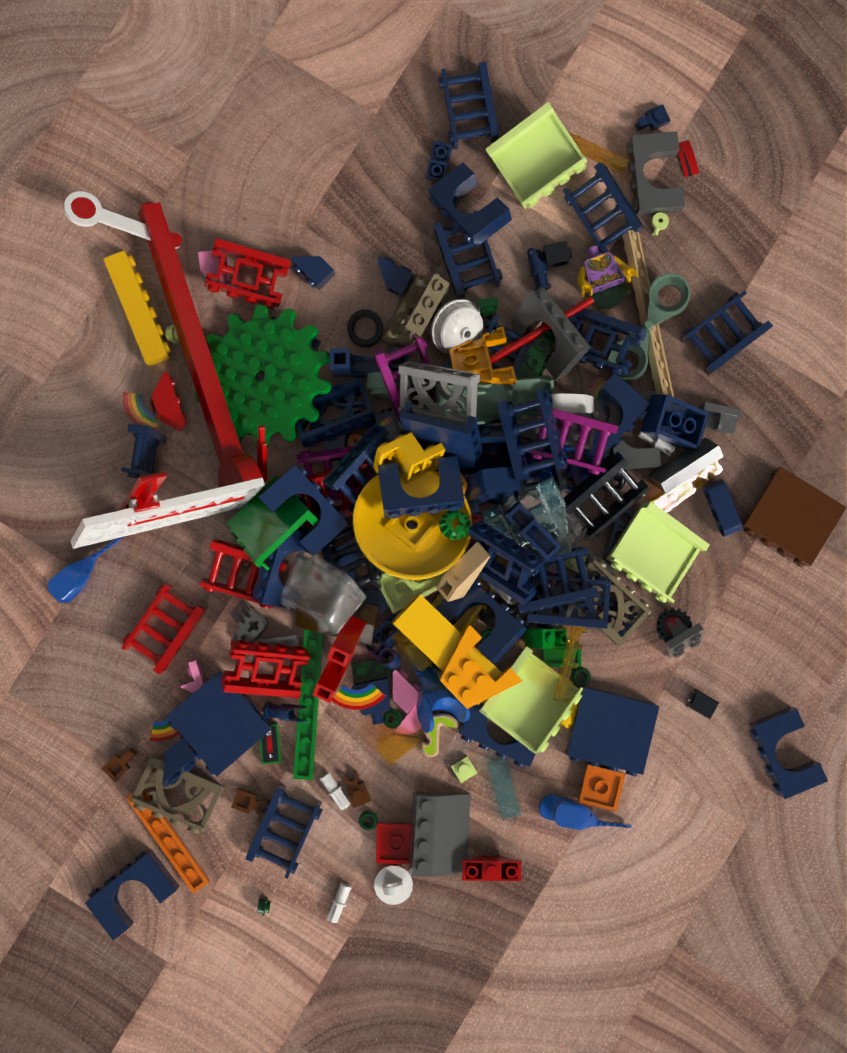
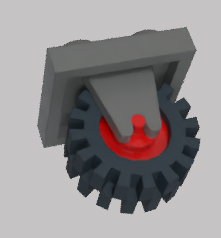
[656,608,704,659]

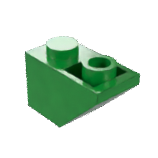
[525,628,568,649]

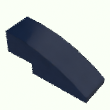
[504,500,562,560]

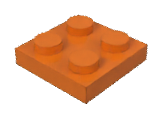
[578,763,625,812]

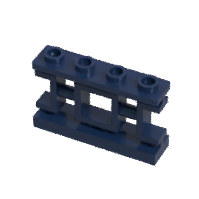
[555,305,646,376]
[465,521,544,605]

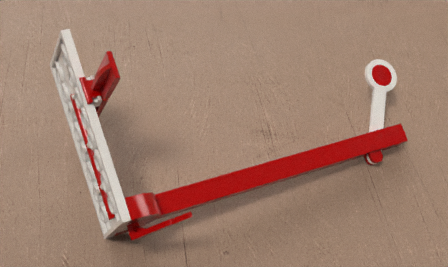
[64,191,267,549]

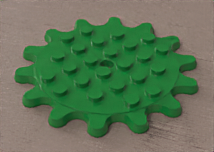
[194,304,331,448]

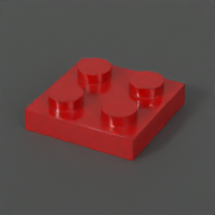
[376,822,411,864]

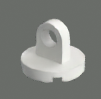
[374,864,413,905]

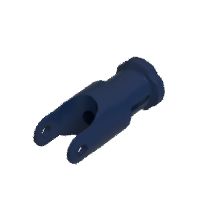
[527,248,551,291]
[263,701,307,722]

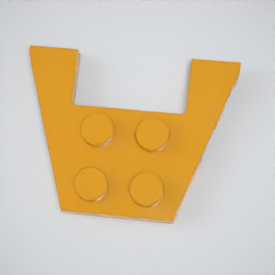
[449,326,517,385]
[439,624,523,709]

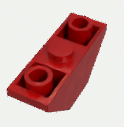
[149,372,187,431]
[462,855,521,881]

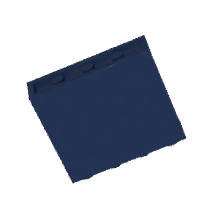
[399,401,484,474]
[166,669,273,777]
[565,686,660,776]

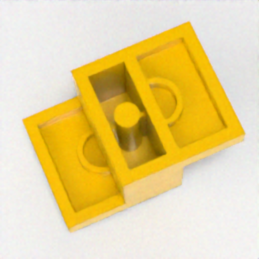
[373,432,445,484]

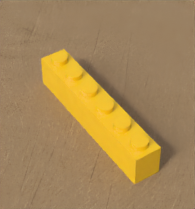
[103,250,172,367]

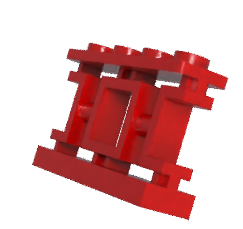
[204,238,291,309]
[220,639,310,698]

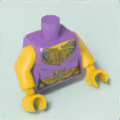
[577,246,638,297]

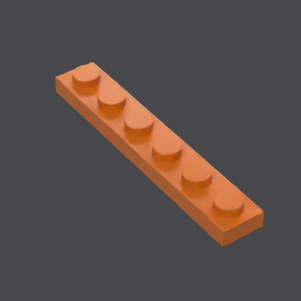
[126,789,210,894]

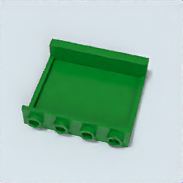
[227,475,319,571]

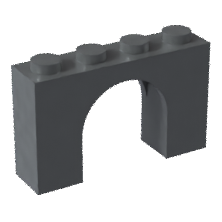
[626,131,685,216]
[510,288,591,380]
[604,390,661,471]

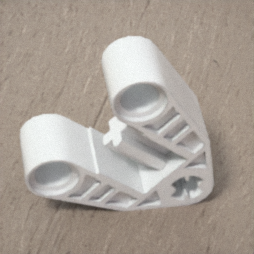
[551,393,595,413]

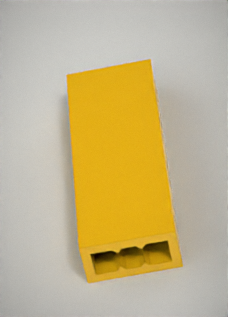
[391,594,502,705]

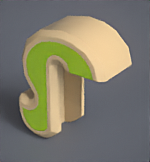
[421,712,459,758]

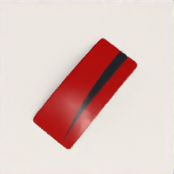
[678,140,699,177]

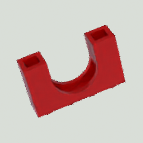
[313,614,367,703]

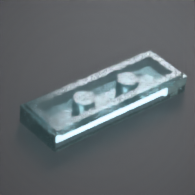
[487,759,522,821]

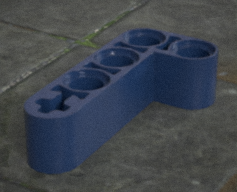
[366,609,404,670]

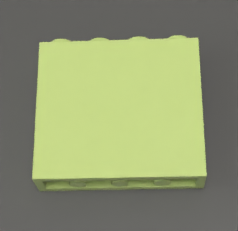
[485,102,588,209]
[606,501,710,603]
[479,646,583,754]

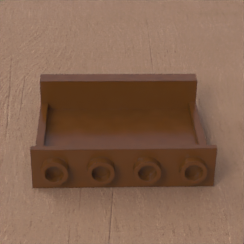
[742,467,847,568]

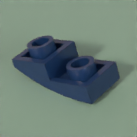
[426,141,453,181]

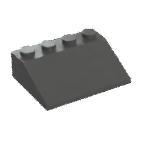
[408,792,471,877]

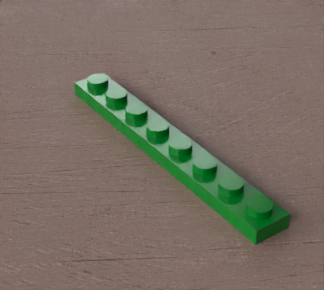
[293,629,324,780]

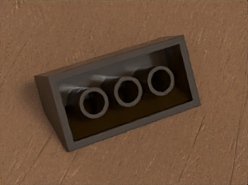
[295,589,380,645]

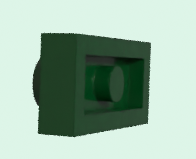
[477,297,498,318]
[351,658,392,683]

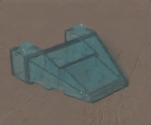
[483,477,572,571]

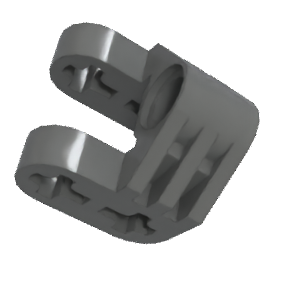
[229,599,269,643]

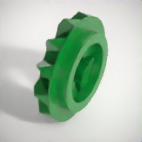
[439,509,471,540]

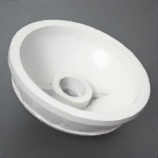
[431,299,483,355]

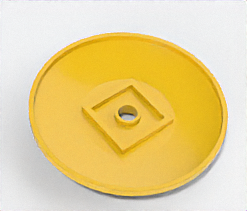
[353,471,472,580]

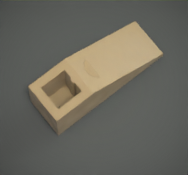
[436,542,490,602]

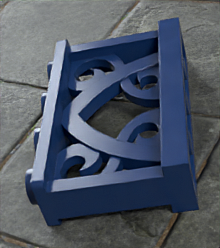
[295,376,376,448]
[527,572,611,629]

